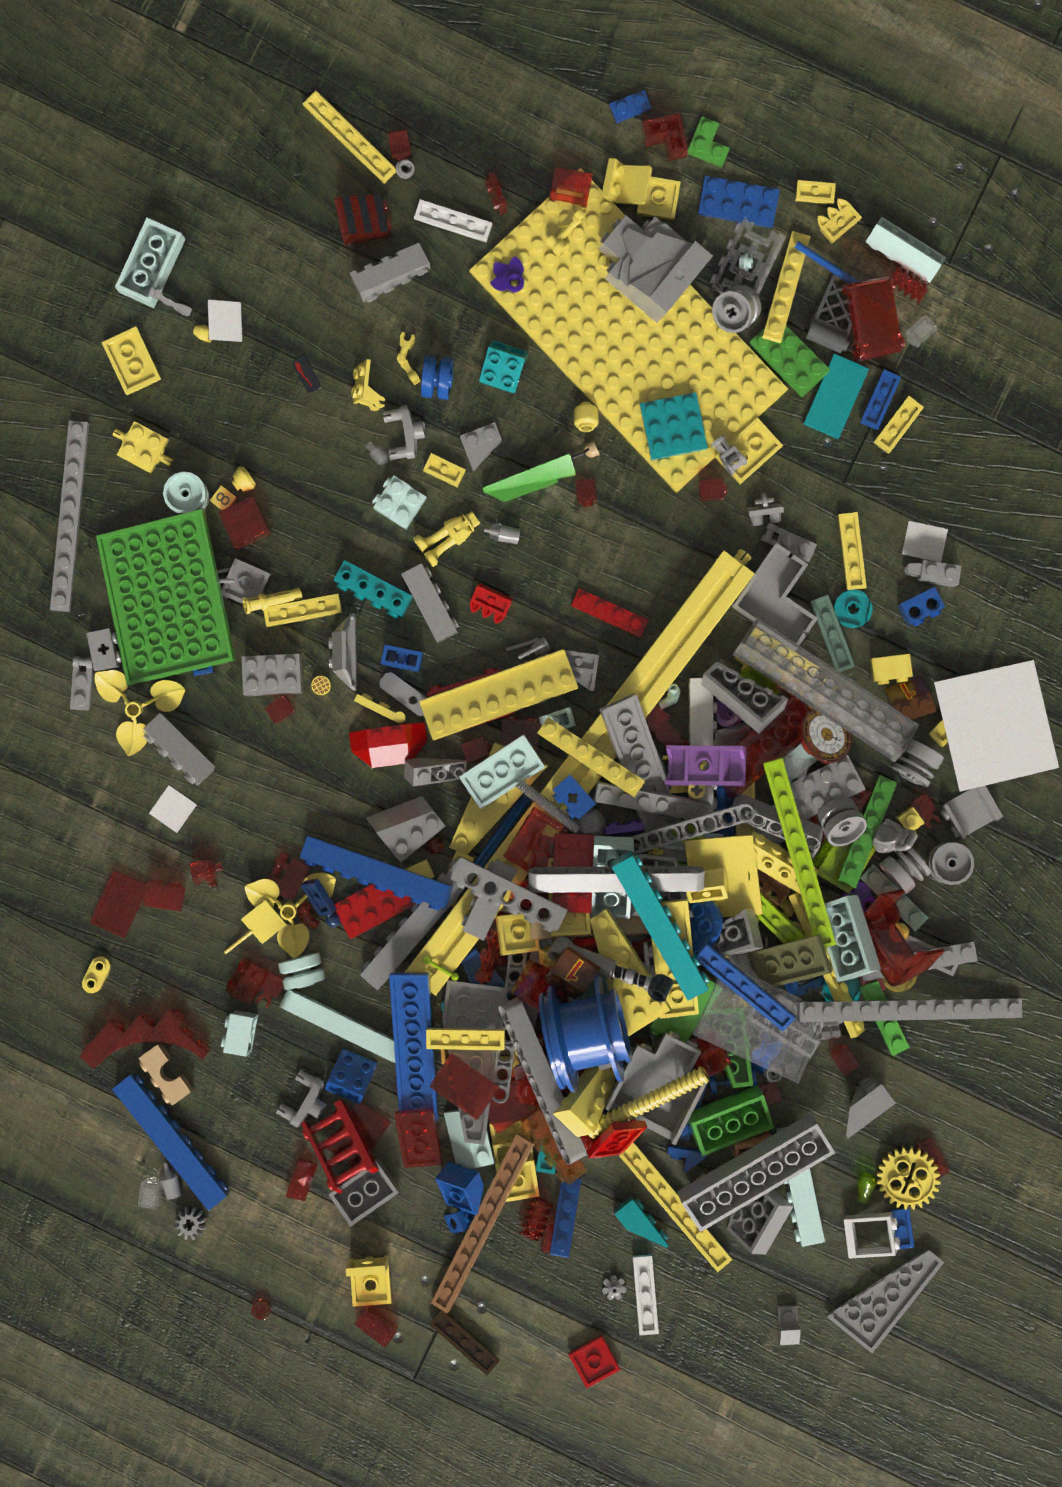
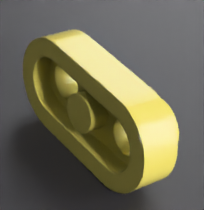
[82,956,111,993]

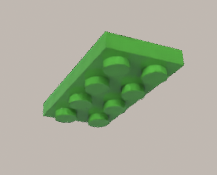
[749,326,830,397]

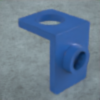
[444,1210,475,1233]

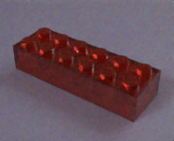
[707,692,814,798]

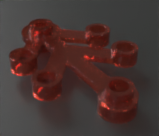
[476,911,509,985]

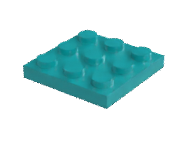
[640,392,708,461]

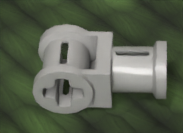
[711,435,748,475]

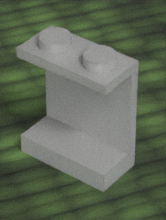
[940,785,1003,839]

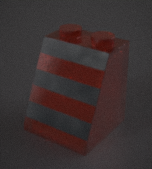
[334,194,392,246]

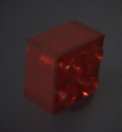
[218,496,271,550]

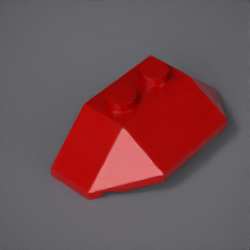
[349,722,427,768]

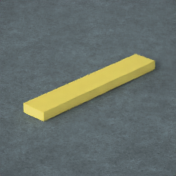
[303,90,396,184]

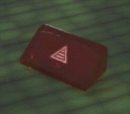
[285,1158,318,1201]

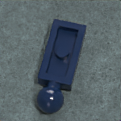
[300,879,341,928]

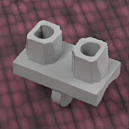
[746,493,784,526]

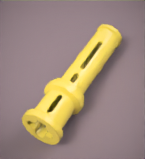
[242,588,302,614]

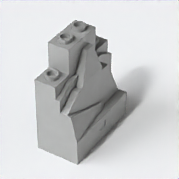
[599,216,713,323]
[605,1031,707,1145]

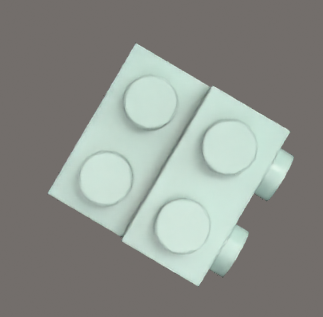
[373,476,427,530]

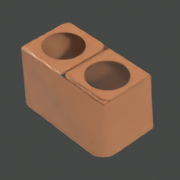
[749,869,790,907]

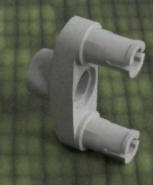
[383,405,426,461]
[276,1069,326,1127]

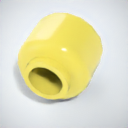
[574,402,599,432]

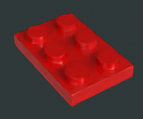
[587,1119,647,1158]

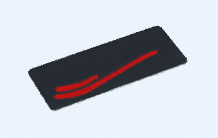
[292,355,321,394]

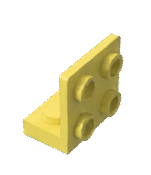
[602,158,652,205]

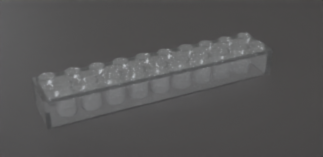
[732,618,919,762]

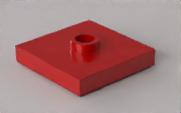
[568,1334,621,1389]

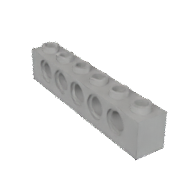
[450,857,568,933]

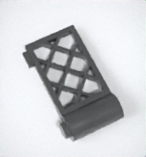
[805,274,870,353]

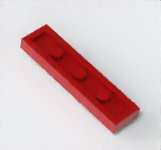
[571,589,648,638]

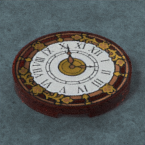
[798,707,852,764]

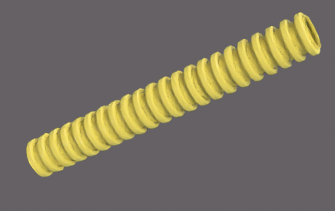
[589,1066,709,1138]

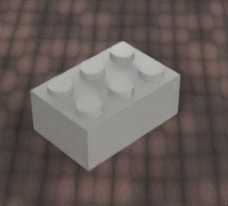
[242,654,304,696]
[328,1157,400,1227]

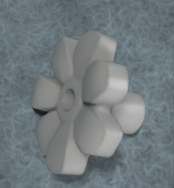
[602,1275,626,1300]

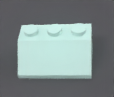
[444,1109,495,1169]

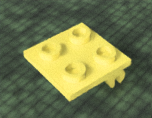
[351,359,385,411]

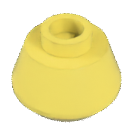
[231,467,256,492]

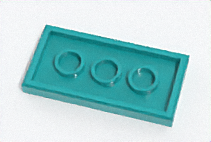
[803,354,869,439]

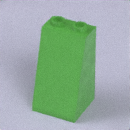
[646,980,723,1042]

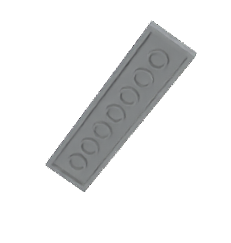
[599,693,681,843]

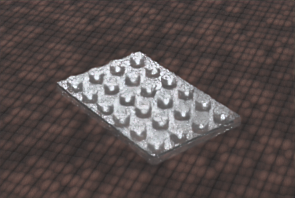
[693,970,825,1084]

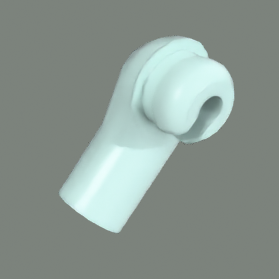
[658,684,681,710]

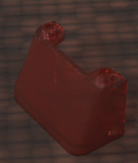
[842,275,905,361]

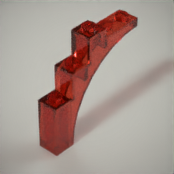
[79,1008,210,1069]

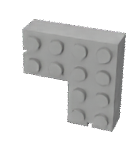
[732,543,818,650]

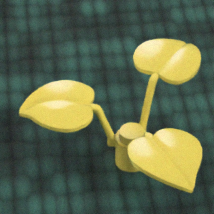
[95,670,185,756]
[245,873,336,959]

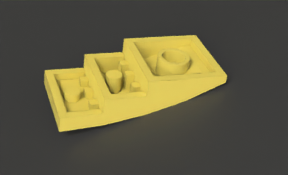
[489,1116,540,1202]

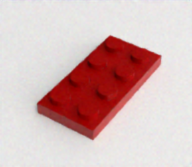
[552,833,594,914]
[334,884,416,939]

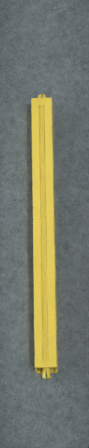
[405,549,755,996]

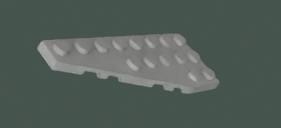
[442,980,505,1145]

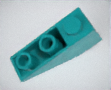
[614,1196,669,1248]

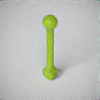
[423,956,459,981]

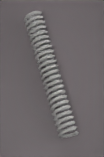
[515,779,581,834]

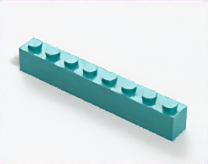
[611,851,710,1001]

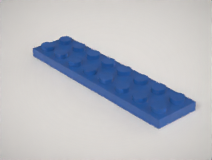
[389,972,439,1121]

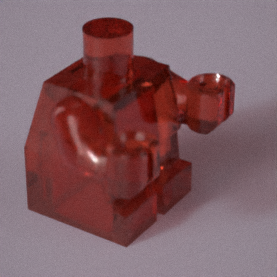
[189,860,223,887]

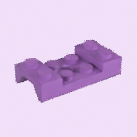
[665,745,746,787]

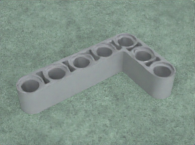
[731,794,823,860]

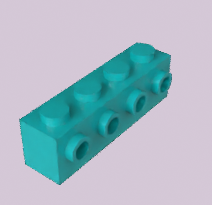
[334,560,413,619]

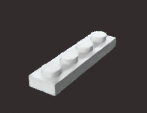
[414,199,492,243]
[632,1254,659,1335]

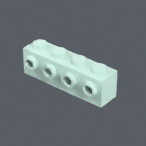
[866,217,946,283]

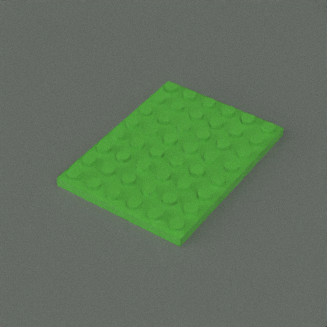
[96,509,236,685]

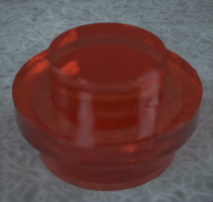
[425,837,444,854]

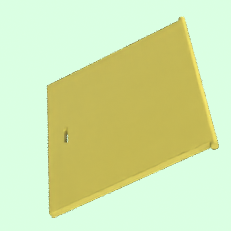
[684,835,763,917]

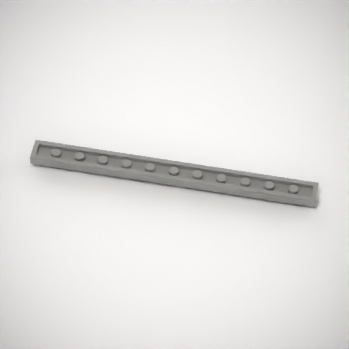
[797,998,1022,1022]

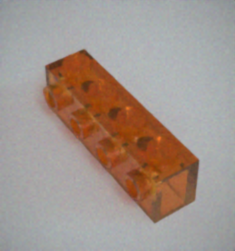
[520,1106,587,1185]

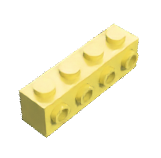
[749,831,819,894]

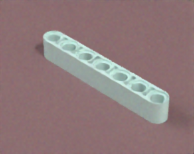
[279,989,395,1063]

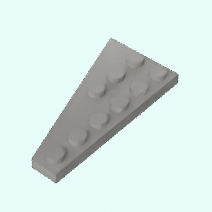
[826,1249,944,1353]

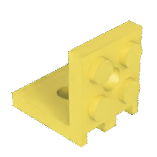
[346,1255,392,1307]

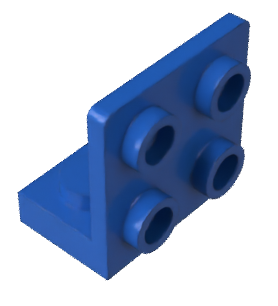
[325,1049,377,1105]

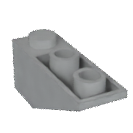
[404,758,467,786]

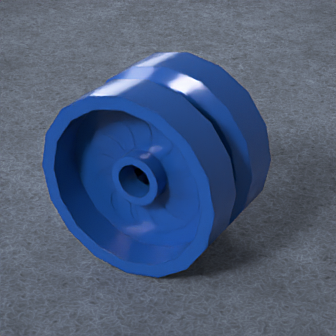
[421,355,453,400]

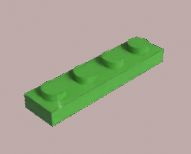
[859,979,910,1056]

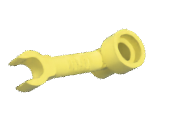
[546,208,587,257]

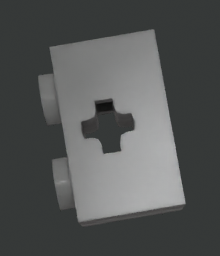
[86,628,122,672]

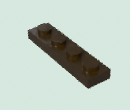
[429,1309,500,1376]

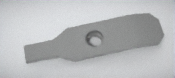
[379,672,426,716]

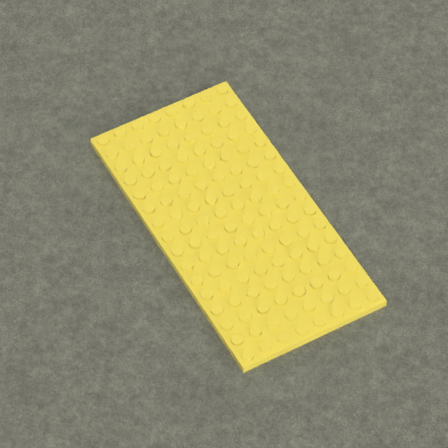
[469,168,788,493]

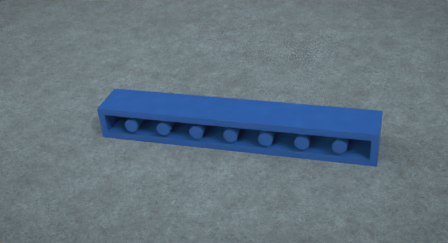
[300,836,454,911]
[112,1073,229,1211]

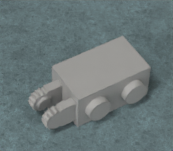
[904,560,961,587]

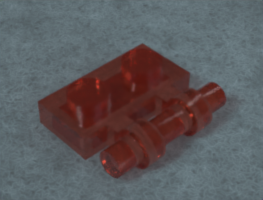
[266,852,310,901]

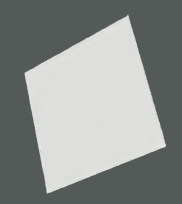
[934,660,1059,791]

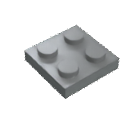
[221,559,271,604]

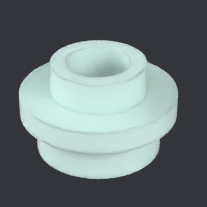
[739,253,753,272]

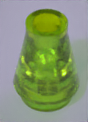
[857,1173,877,1203]

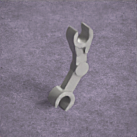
[148,287,192,316]

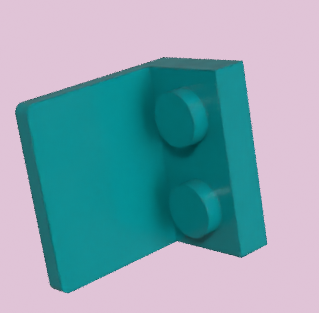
[479,340,529,393]

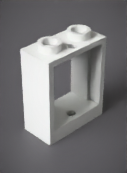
[844,1212,900,1258]

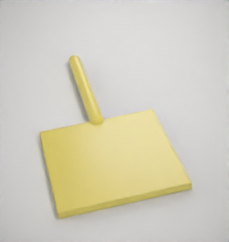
[224,900,287,954]

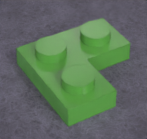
[687,116,730,168]

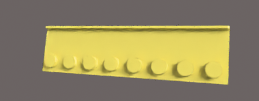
[419,649,578,741]

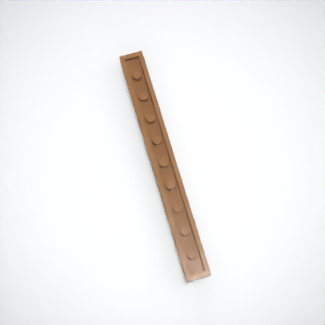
[431,1133,535,1313]

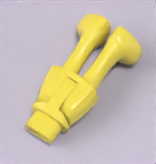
[413,511,480,567]

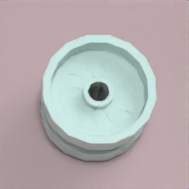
[163,472,210,515]
[278,952,326,990]

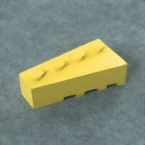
[553,1066,616,1137]

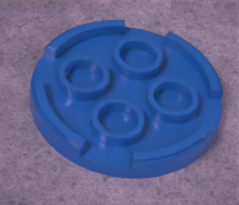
[688,900,723,954]

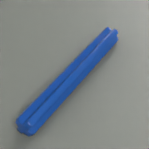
[474,793,532,868]

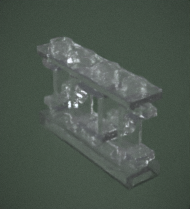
[710,217,786,296]

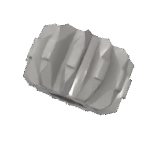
[174,1206,207,1240]

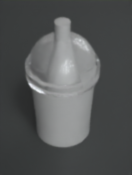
[484,523,520,544]
[159,1162,182,1200]

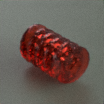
[887,265,929,305]
[519,1197,553,1241]

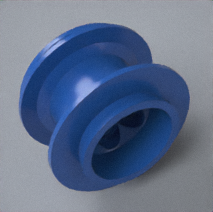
[539,974,632,1092]

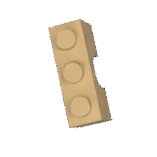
[139,1043,194,1105]

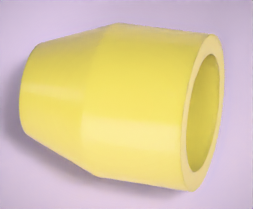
[193,325,212,342]

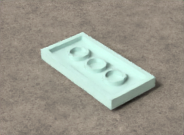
[459,734,545,809]

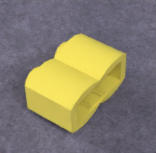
[870,654,913,685]

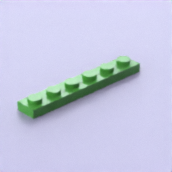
[837,775,897,888]

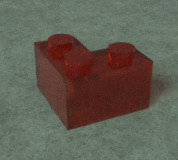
[642,113,688,161]

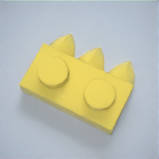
[818,199,862,244]

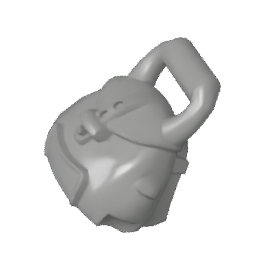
[872,819,918,853]

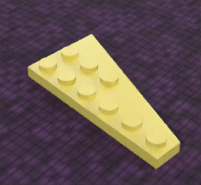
[449,742,548,855]
[590,908,672,1036]

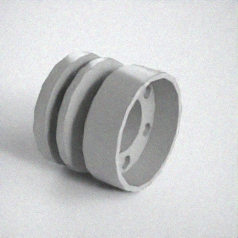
[892,739,944,787]
[879,843,931,894]

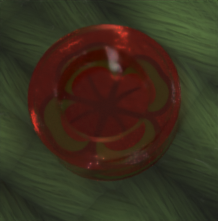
[251,1299,272,1320]

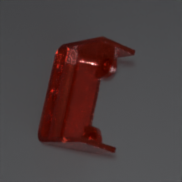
[864,889,945,986]

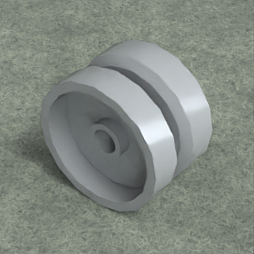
[712,285,761,333]
[816,797,867,846]
[927,842,974,885]

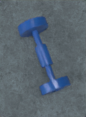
[708,1068,757,1095]

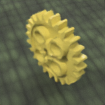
[877,1146,941,1210]

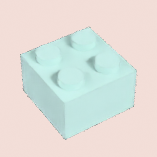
[221,1010,258,1057]

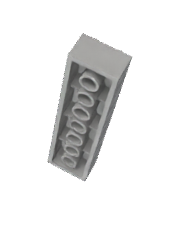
[677,1113,835,1232]

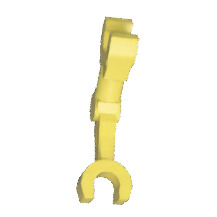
[397,332,420,386]

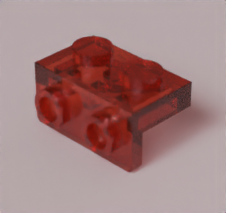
[226,957,270,1005]

